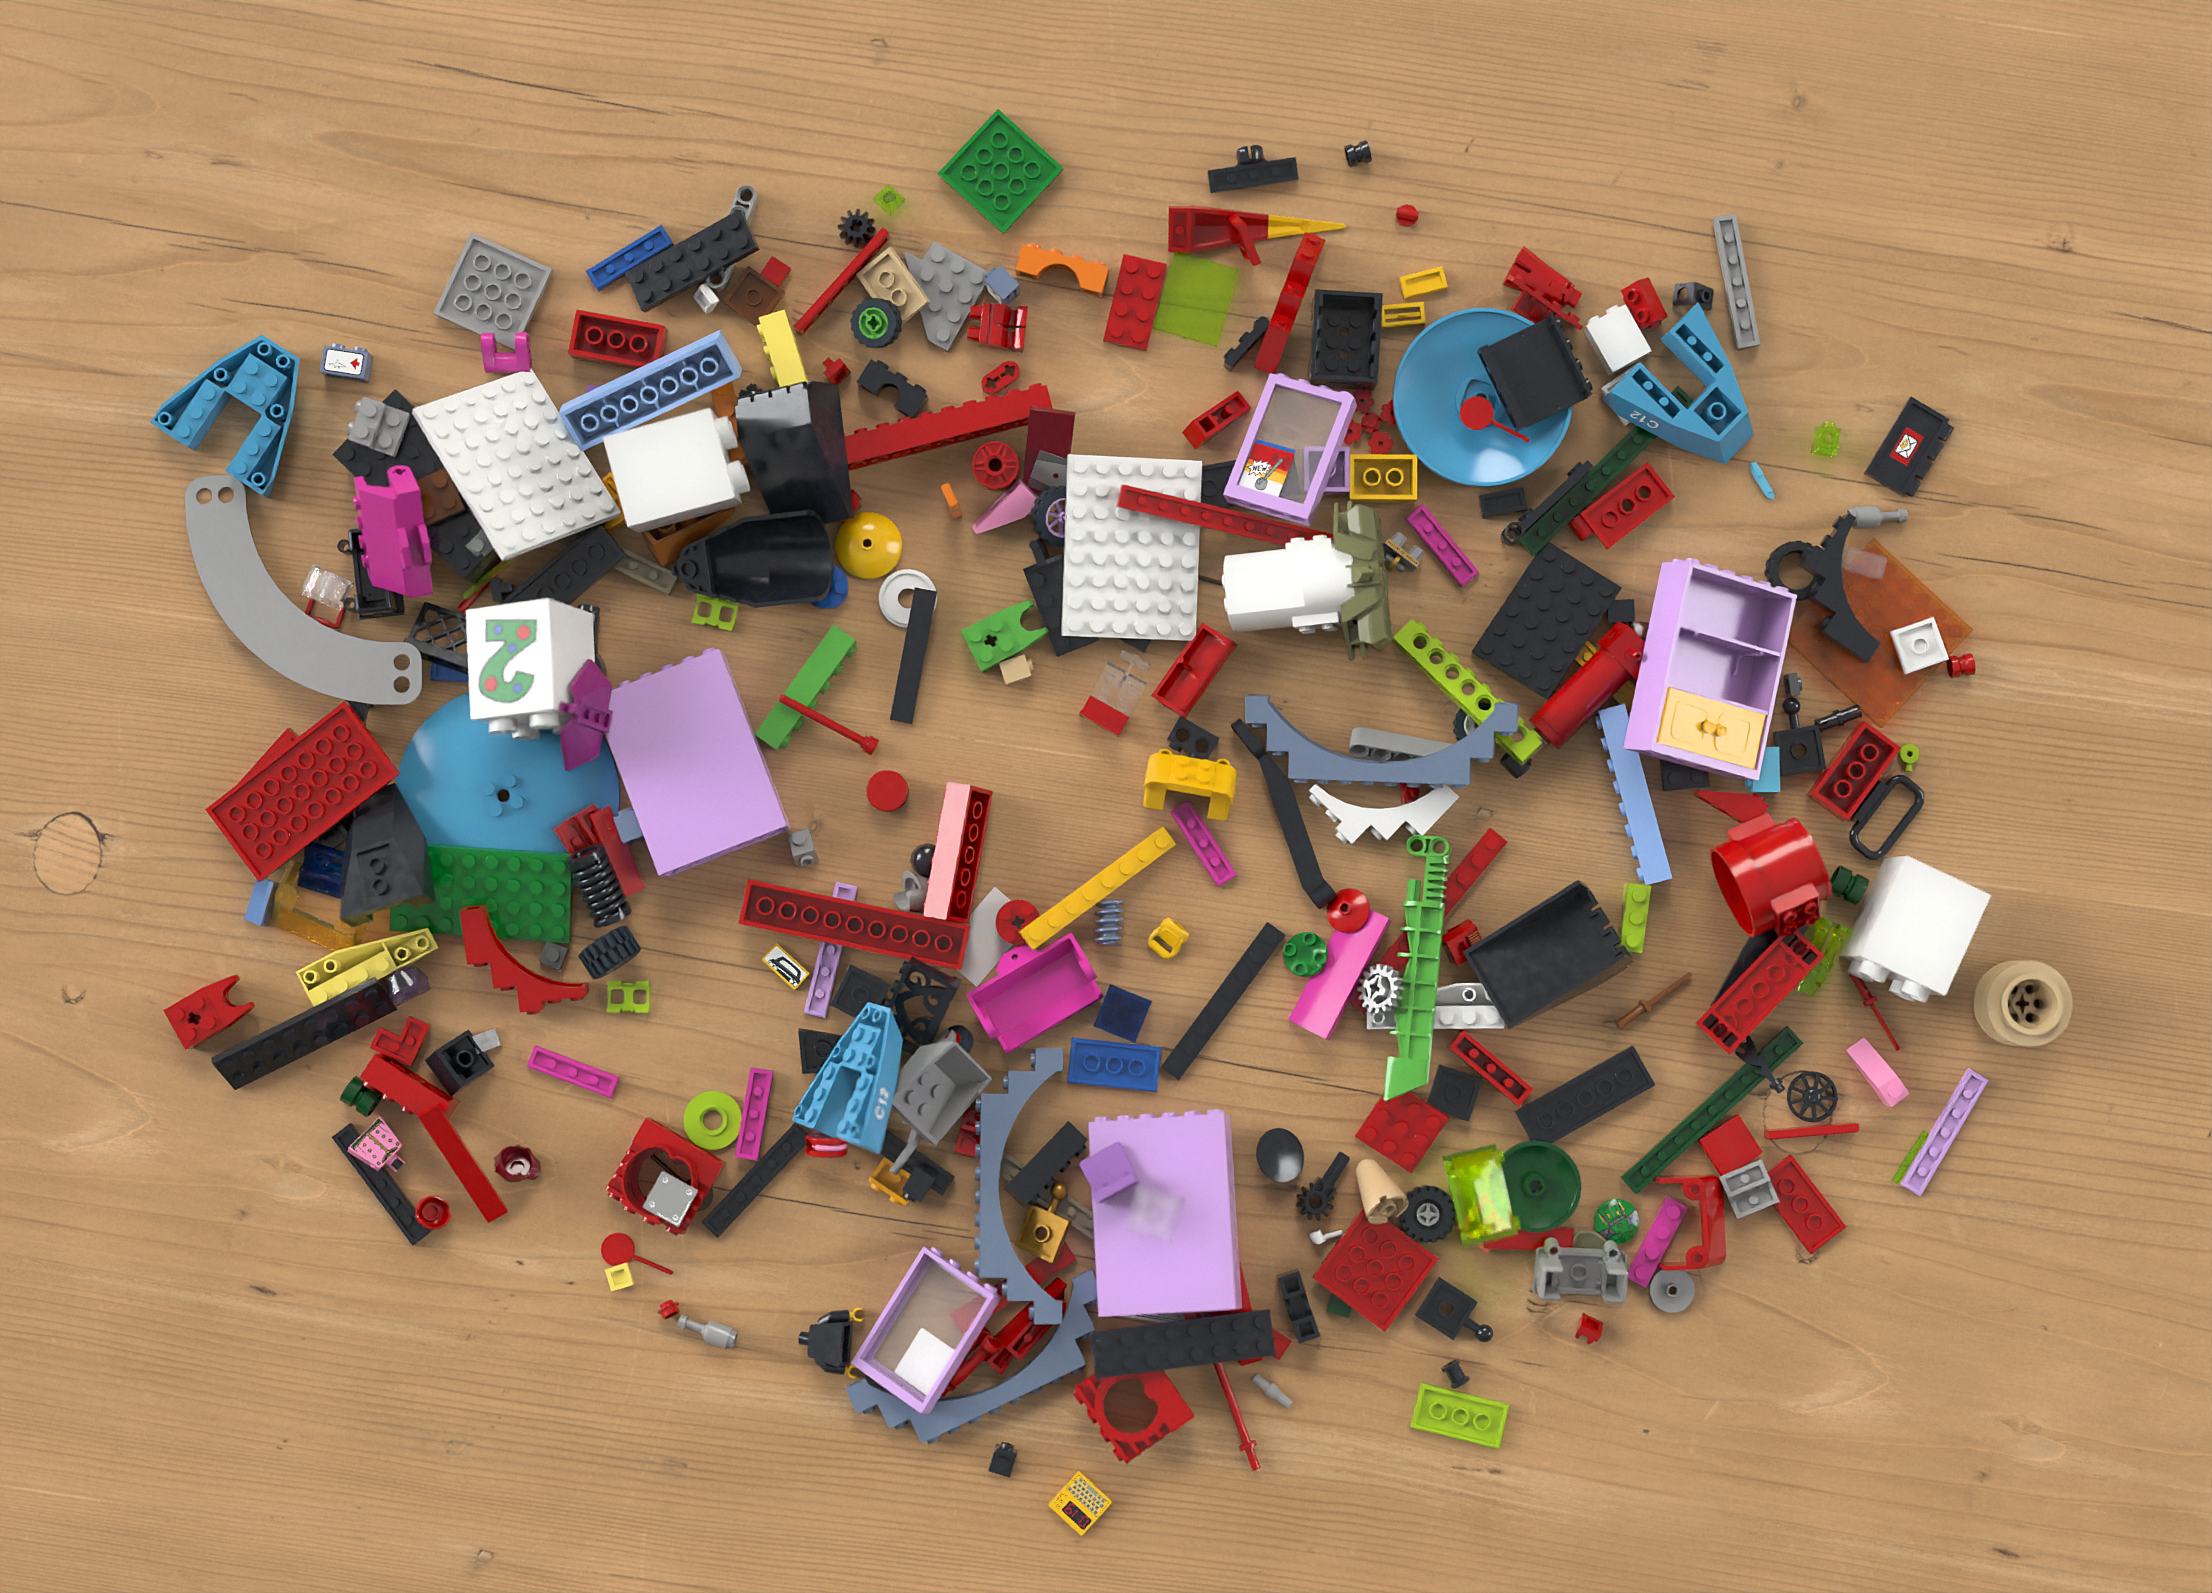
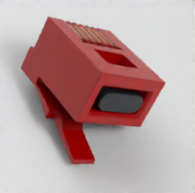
[1441,919,1482,966]

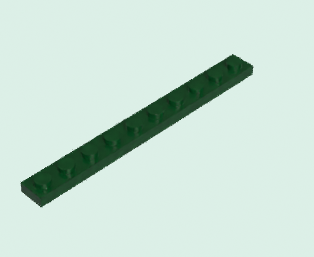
[1518,386,1693,557]
[1620,1026,1803,1195]

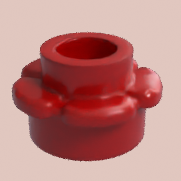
[658,1300,680,1319]

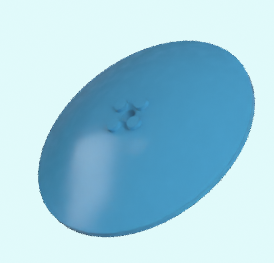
[396,692,620,888]

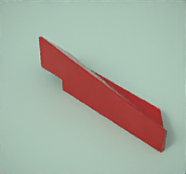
[985,1277,1067,1375]

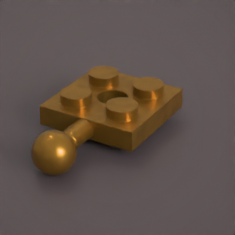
[1014,1182,1072,1264]

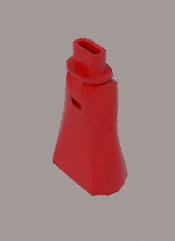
[1502,246,1582,308]

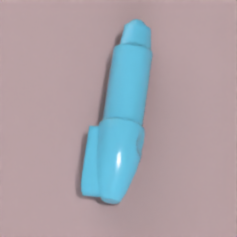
[1749,462,1775,500]

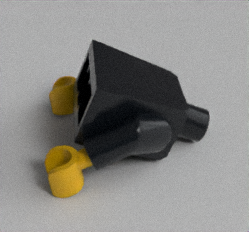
[798,1307,864,1379]

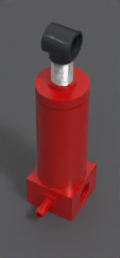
[1500,621,1645,779]

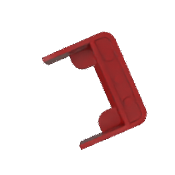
[1653,1174,1726,1271]

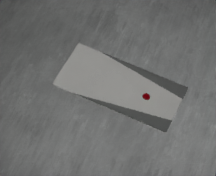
[1027,450,1067,491]

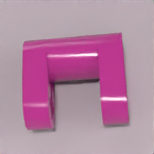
[481,332,532,373]

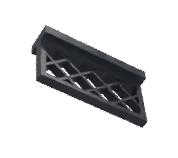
[403,602,469,675]

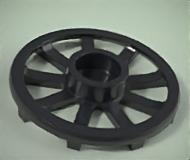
[1787,1071,1838,1122]

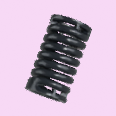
[566,844,632,928]

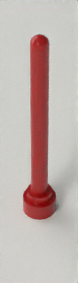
[779,695,879,755]

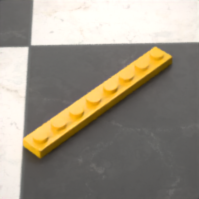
[1019,826,1176,950]

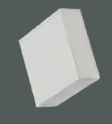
[693,283,719,314]

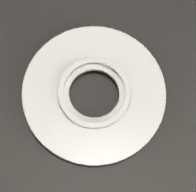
[879,569,937,627]

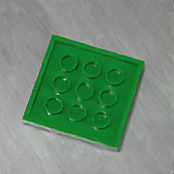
[938,109,1064,235]

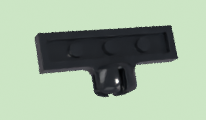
[1207,145,1299,193]

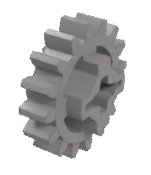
[1357,964,1404,1014]

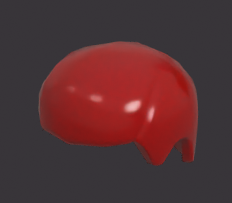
[415,1195,451,1230]

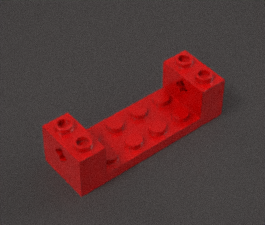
[1696,930,1825,1055]

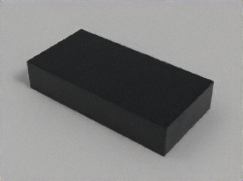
[1478,487,1527,519]

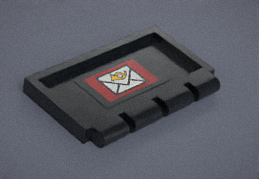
[1864,396,1954,497]

